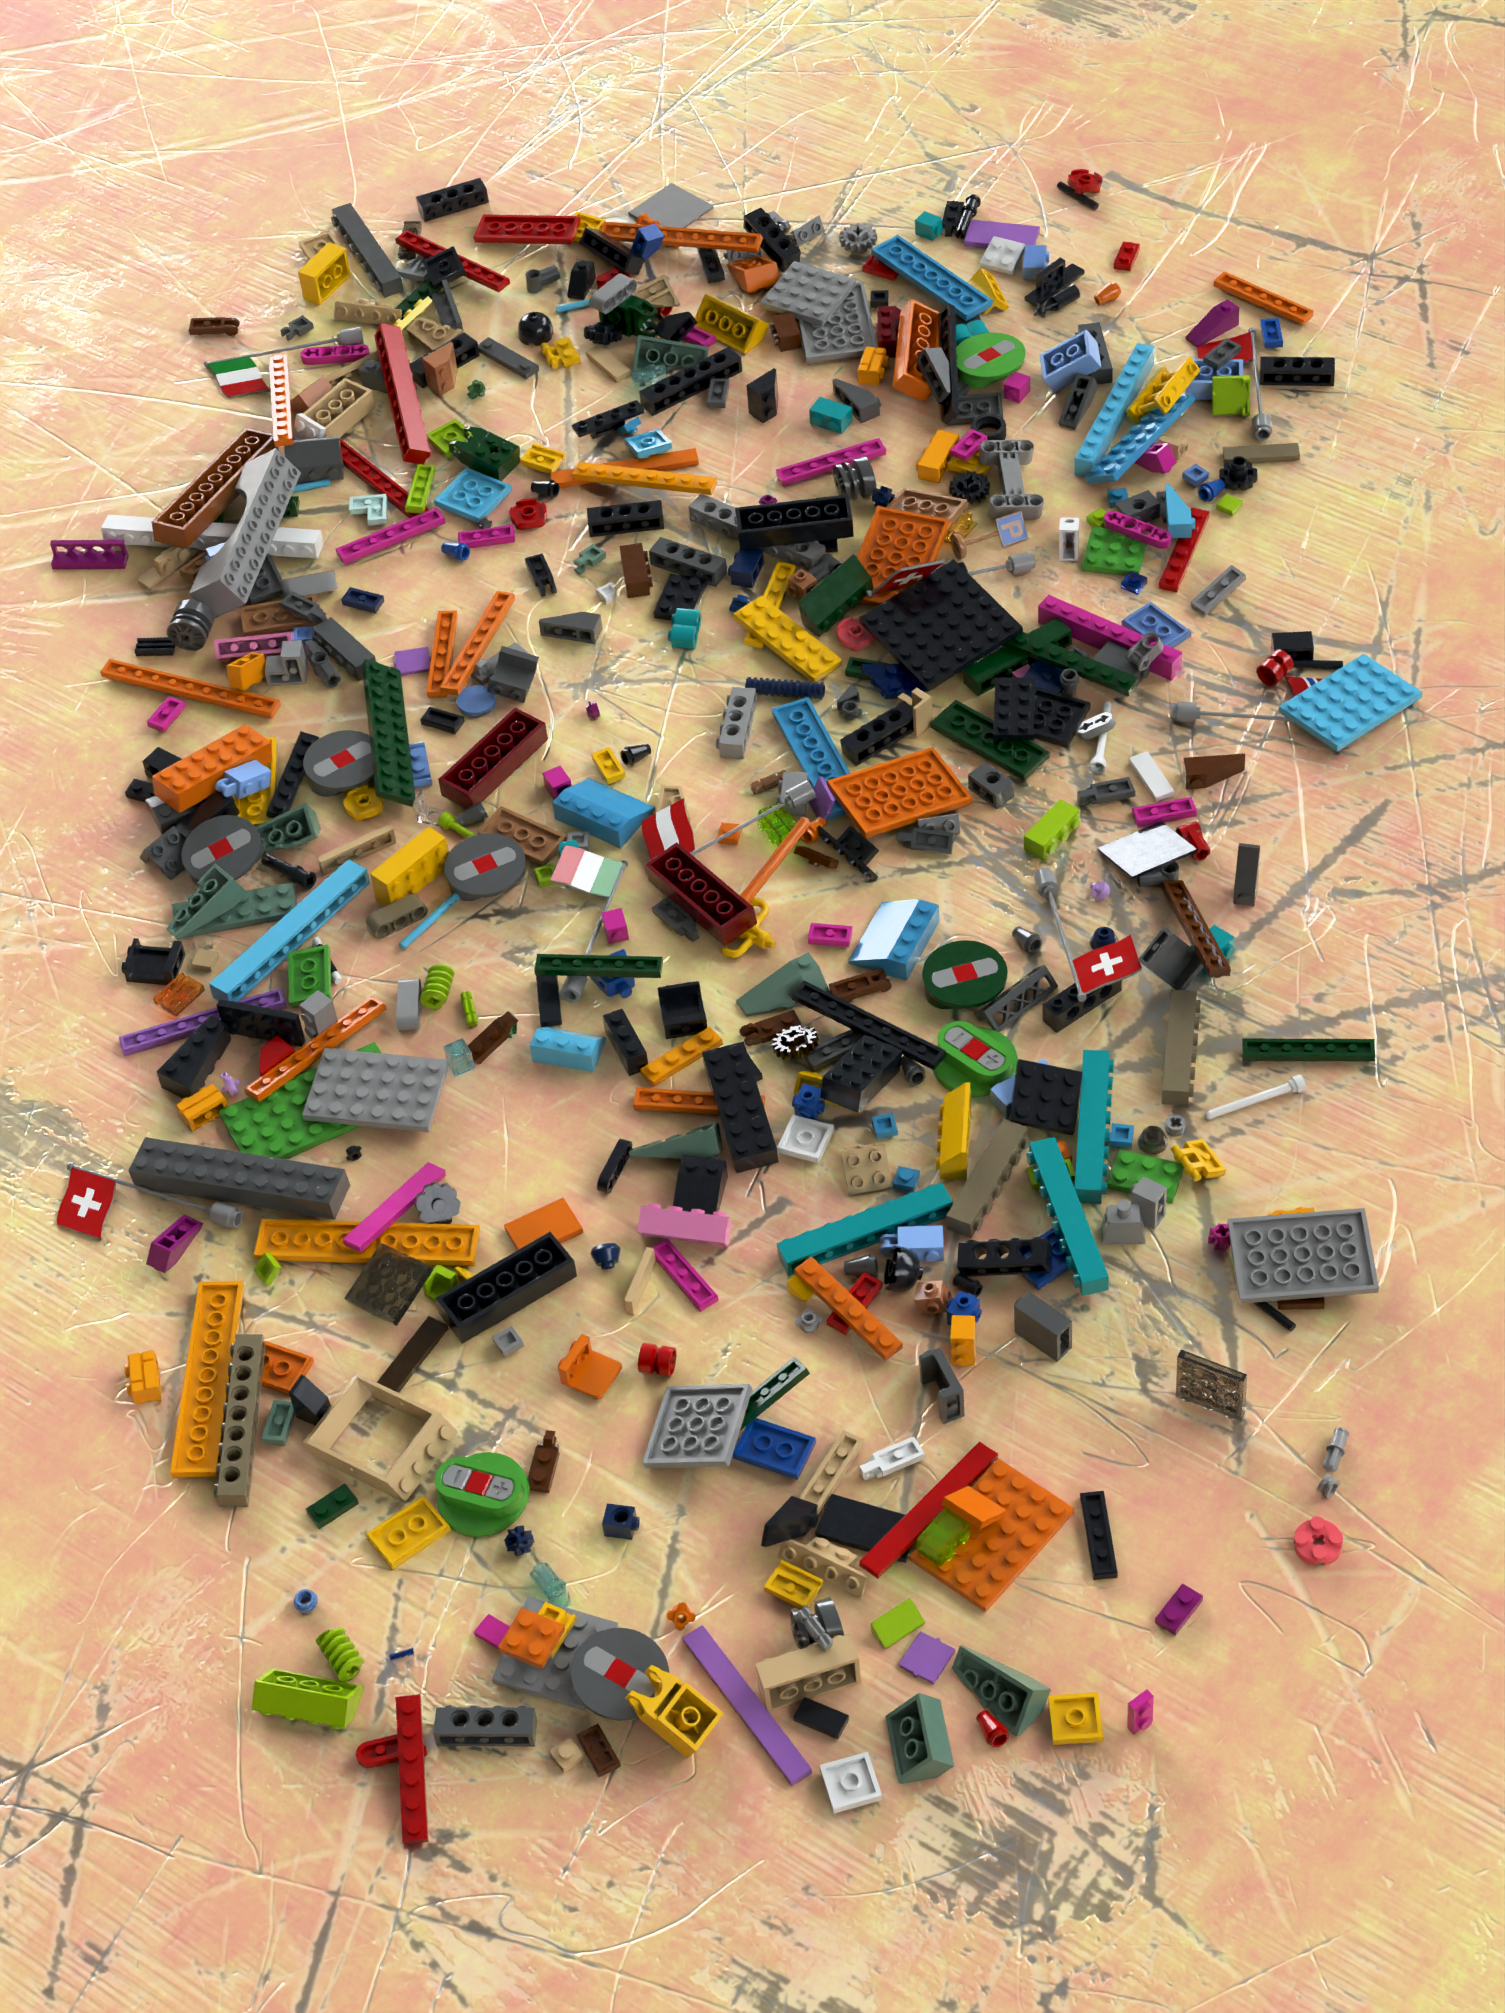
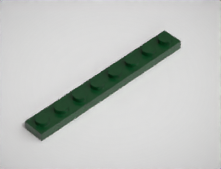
[1002,632,1139,696]

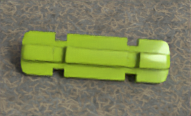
[460,991,478,1027]

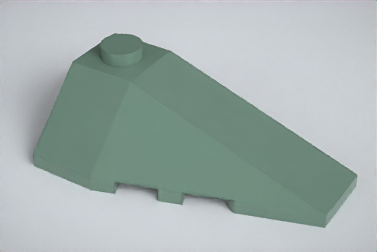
[256,803,321,851]
[952,1645,1051,1736]

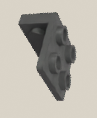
[140,826,186,880]

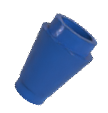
[1198,479,1225,501]
[441,542,470,561]

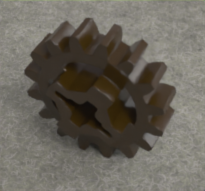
[772,1025,819,1060]

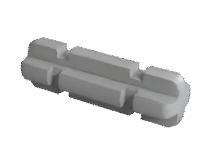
[797,1607,833,1651]

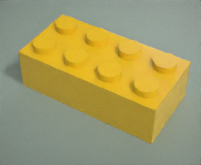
[370,826,449,907]

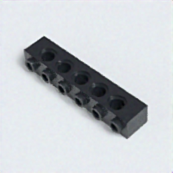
[639,347,742,416]

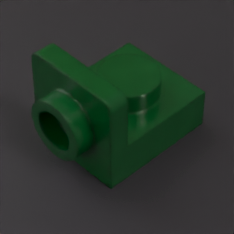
[283,496,300,517]

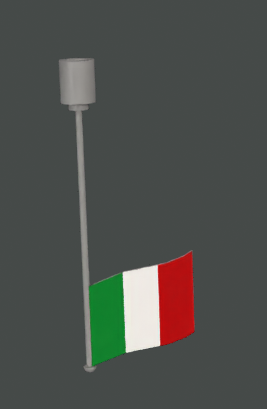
[204,326,364,399]
[549,846,628,1003]

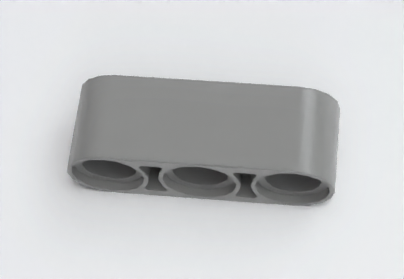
[589,274,637,314]
[280,570,338,598]
[396,978,422,1031]

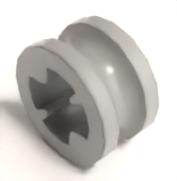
[1165,1115,1185,1137]
[1317,1473,1340,1498]

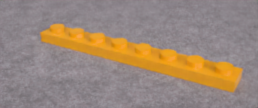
[572,462,717,495]

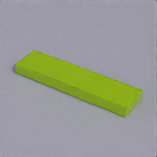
[405,464,435,514]

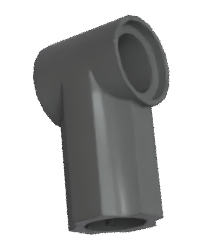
[526,265,560,293]
[806,553,842,584]
[1137,861,1179,887]

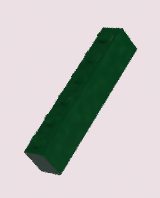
[963,618,1072,696]

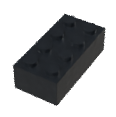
[820,1035,903,1113]

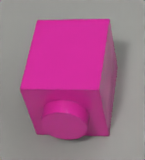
[1003,372,1030,403]
[542,766,572,800]
[601,908,629,944]

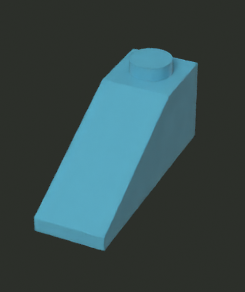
[1165,484,1195,538]

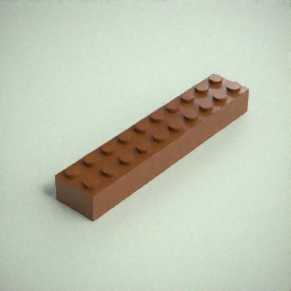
[151,428,279,549]

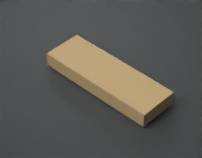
[586,344,631,382]
[624,1247,656,1315]

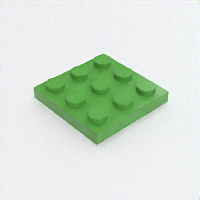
[1082,527,1149,577]

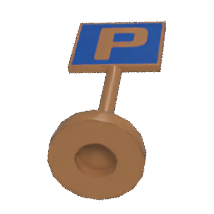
[950,511,1028,560]

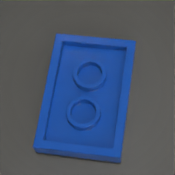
[1022,1228,1068,1290]
[733,1418,816,1480]

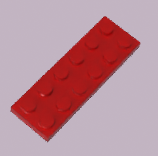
[473,214,581,245]

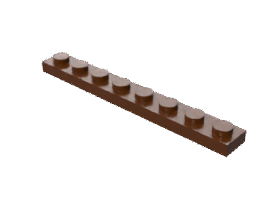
[1161,880,1231,978]

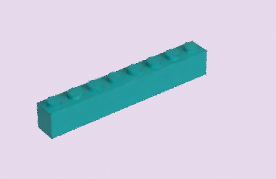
[1075,1050,1114,1204]
[1026,1137,1109,1296]
[777,1182,953,1276]

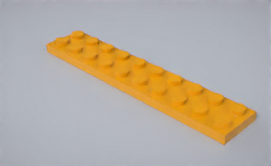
[254,1219,480,1266]
[170,1281,244,1478]

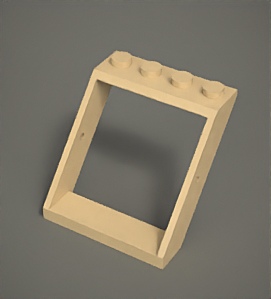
[302,1374,458,1502]

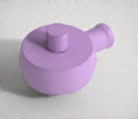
[1090,881,1110,901]
[221,1072,241,1096]

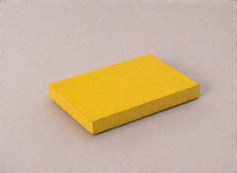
[365,1495,451,1570]

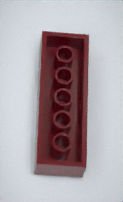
[438,708,548,809]
[645,842,757,946]

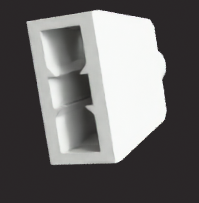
[1059,518,1079,561]

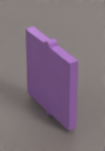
[394,647,431,676]
[809,777,835,821]
[899,1631,956,1685]

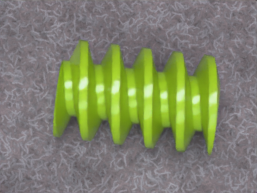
[420,964,455,1010]
[316,1627,364,1682]

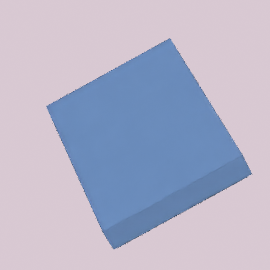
[1122,602,1191,648]

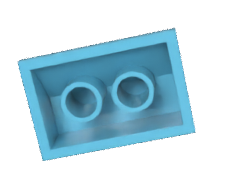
[530,1027,606,1072]

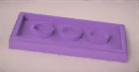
[964,219,1040,248]

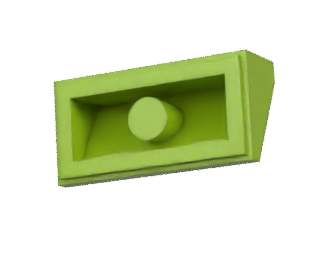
[871,1598,925,1649]

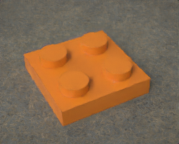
[498,1608,565,1670]

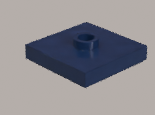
[1023,660,1064,694]

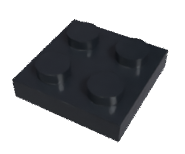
[422,246,467,289]

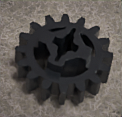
[584,322,623,345]
[949,471,990,505]

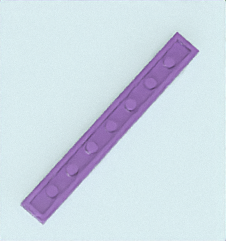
[119,988,287,1057]
[682,1625,812,1786]

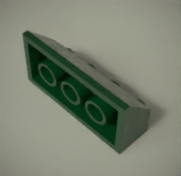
[798,554,874,637]

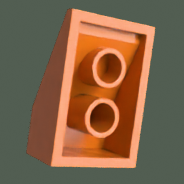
[727,255,779,293]

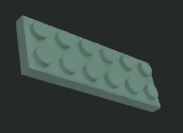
[172,882,297,939]

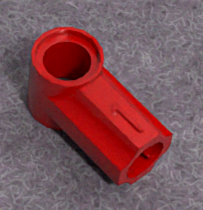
[1176,821,1210,861]

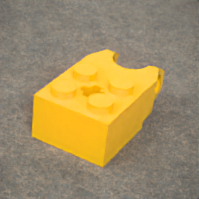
[625,1665,724,1758]

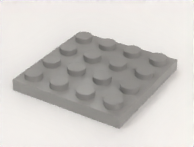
[760,261,856,326]
[642,1384,752,1469]
[492,1596,619,1711]

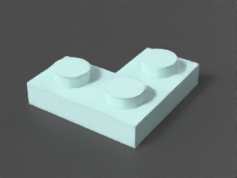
[349,494,387,526]

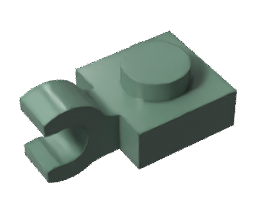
[574,544,606,574]

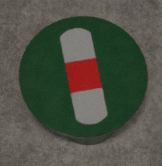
[922,940,1008,1009]

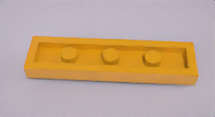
[640,1026,723,1087]

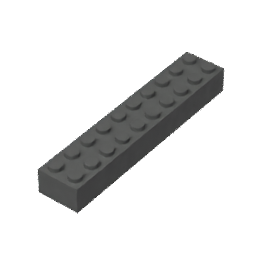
[128,1137,350,1220]

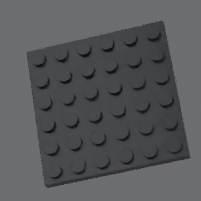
[859,559,1023,692]

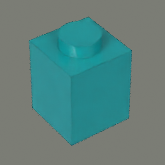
[915,211,943,241]

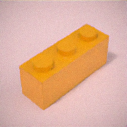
[916,429,959,484]

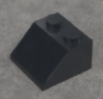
[746,368,779,423]

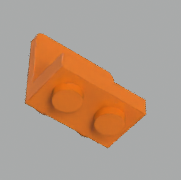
[558,1334,622,1399]

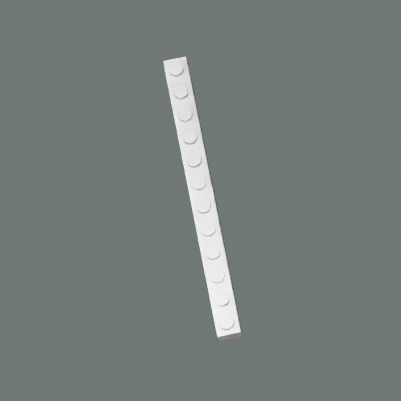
[101,515,324,559]

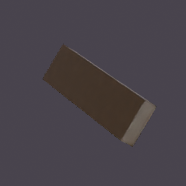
[377,1316,448,1393]

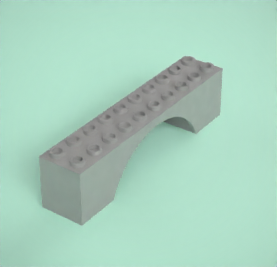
[189,448,301,618]

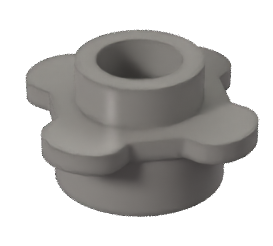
[795,1309,823,1333]

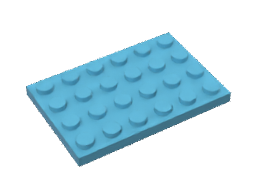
[1279,654,1422,752]

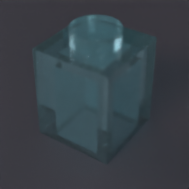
[443,1038,475,1077]

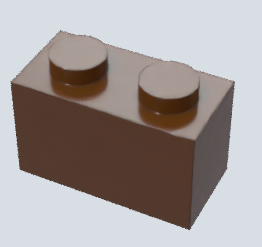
[769,312,802,352]

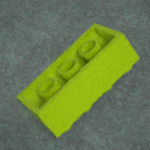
[252,1668,364,1729]

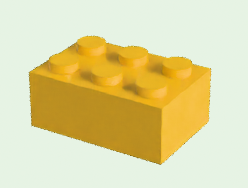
[298,242,351,305]

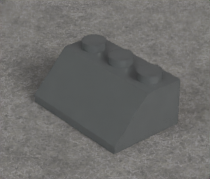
[284,436,345,483]

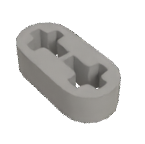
[1077,712,1116,740]

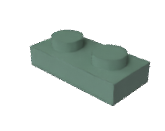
[261,1400,295,1446]

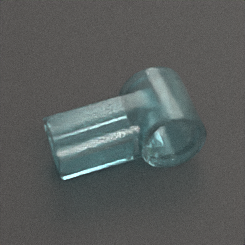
[530,1563,570,1607]

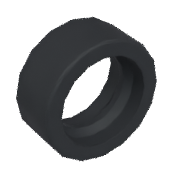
[971,414,1006,440]

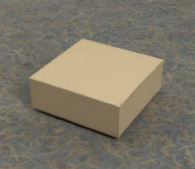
[191,949,219,972]

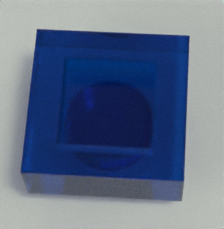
[1121,571,1147,595]

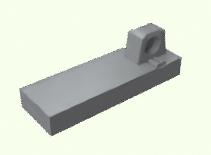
[1191,565,1246,616]
[471,642,527,685]

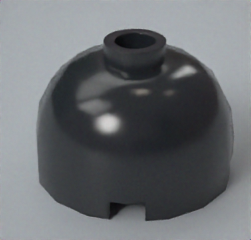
[518,312,554,346]
[884,1246,923,1292]

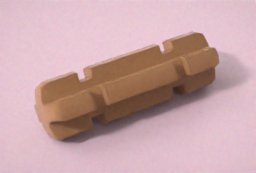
[751,770,786,794]

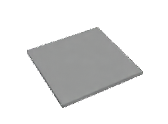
[628,183,714,228]

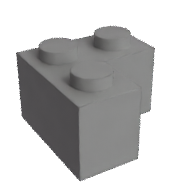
[265,640,308,686]

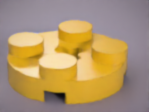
[343,785,384,821]

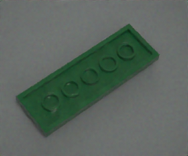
[931,700,1050,781]

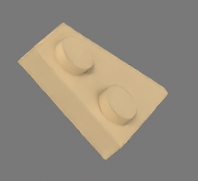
[634,274,680,307]

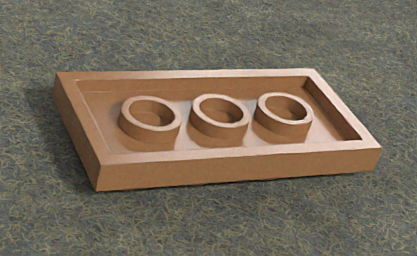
[886,487,968,528]
[240,594,318,637]
[477,806,567,866]

